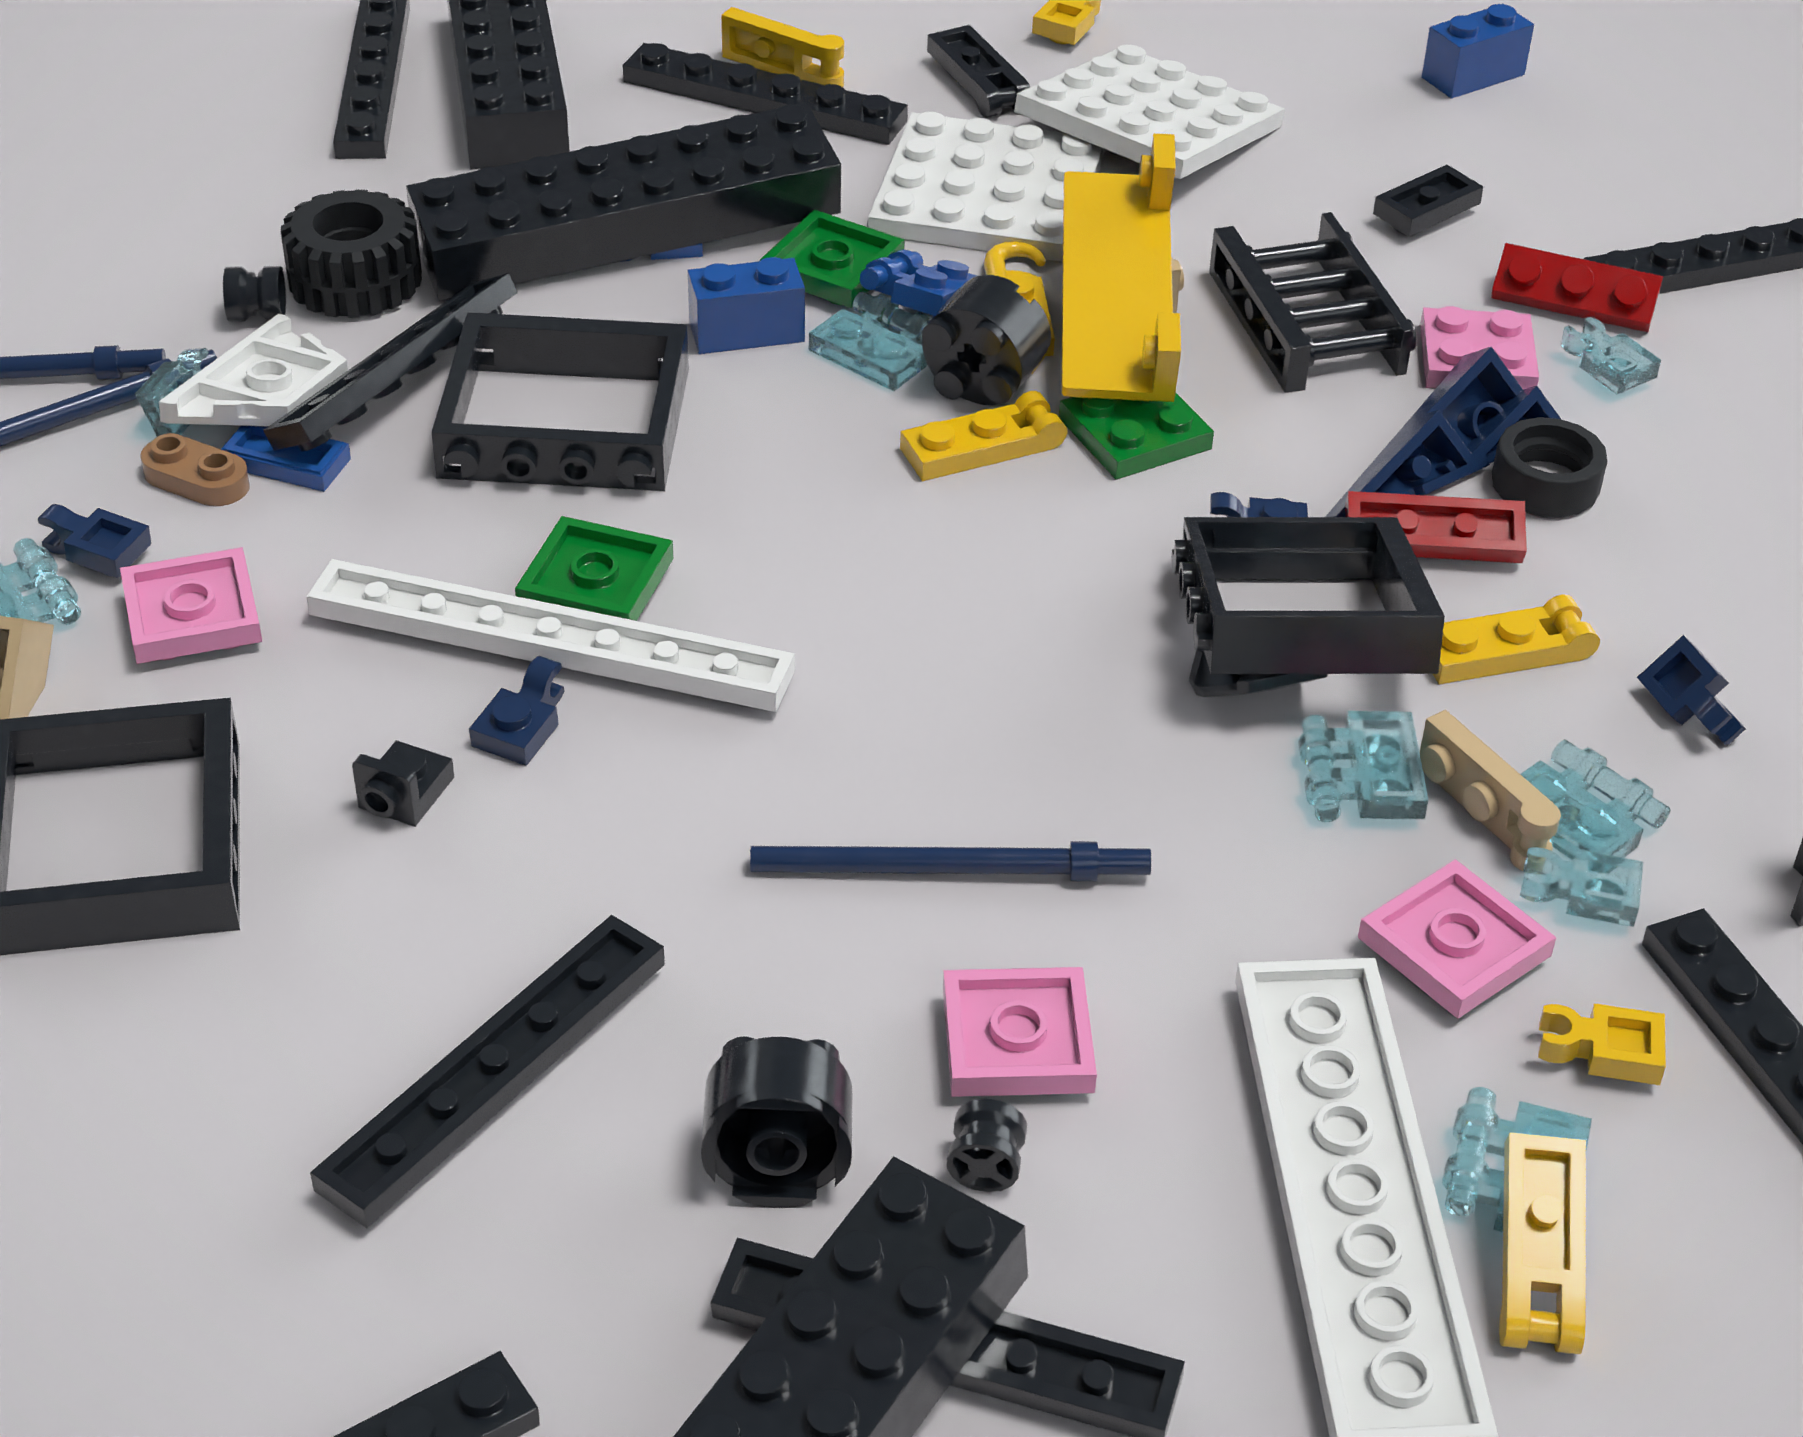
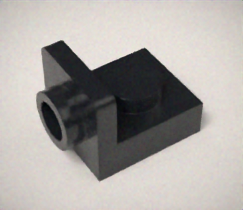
[352,740,455,827]

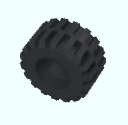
[281,189,422,318]

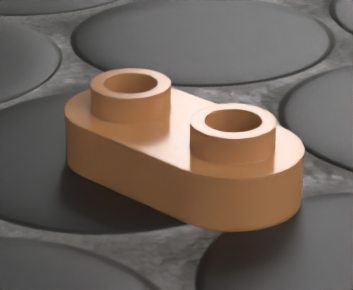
[140,433,250,506]

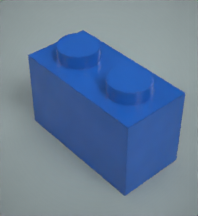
[1421,4,1534,99]
[687,257,805,354]

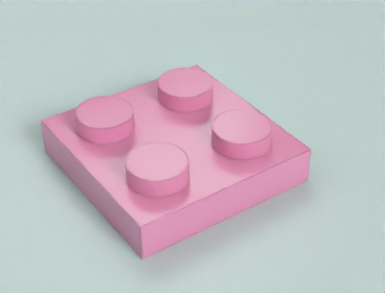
[1420,306,1539,390]
[120,547,262,664]
[1358,859,1556,1019]
[943,967,1097,1097]

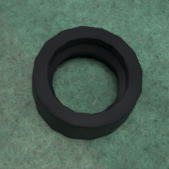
[1492,417,1608,518]

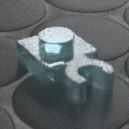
[1561,317,1661,394]
[135,348,209,437]
[1520,847,1643,927]

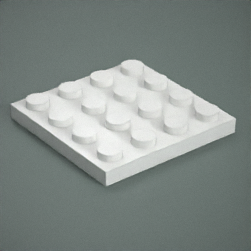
[1014,45,1285,179]
[868,111,1104,262]

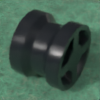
[946,1098,1027,1192]

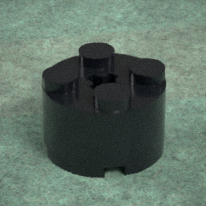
[922,275,1051,405]
[701,1036,852,1208]

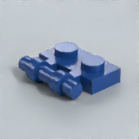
[860,249,977,316]

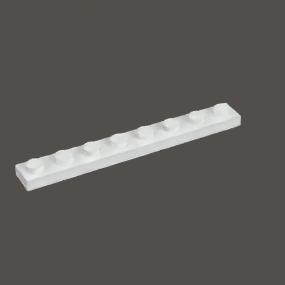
[307,559,795,712]

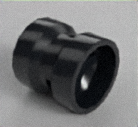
[223,266,286,321]

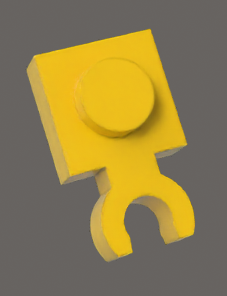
[1032,0,1101,45]
[1538,1003,1666,1085]

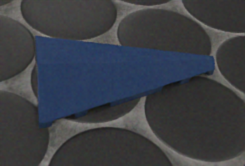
[1325,346,1561,517]

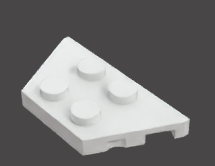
[159,314,348,426]

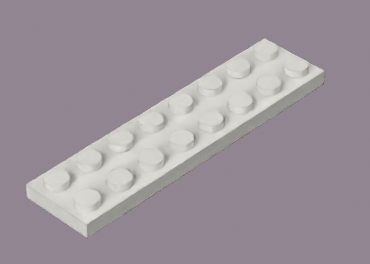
[1235,958,1498,1437]

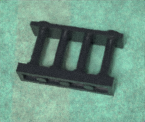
[1209,212,1416,393]

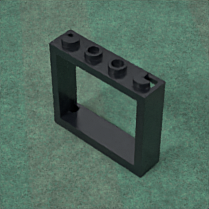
[431,312,689,491]
[1171,517,1445,674]
[0,697,240,955]

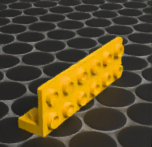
[1061,133,1181,402]

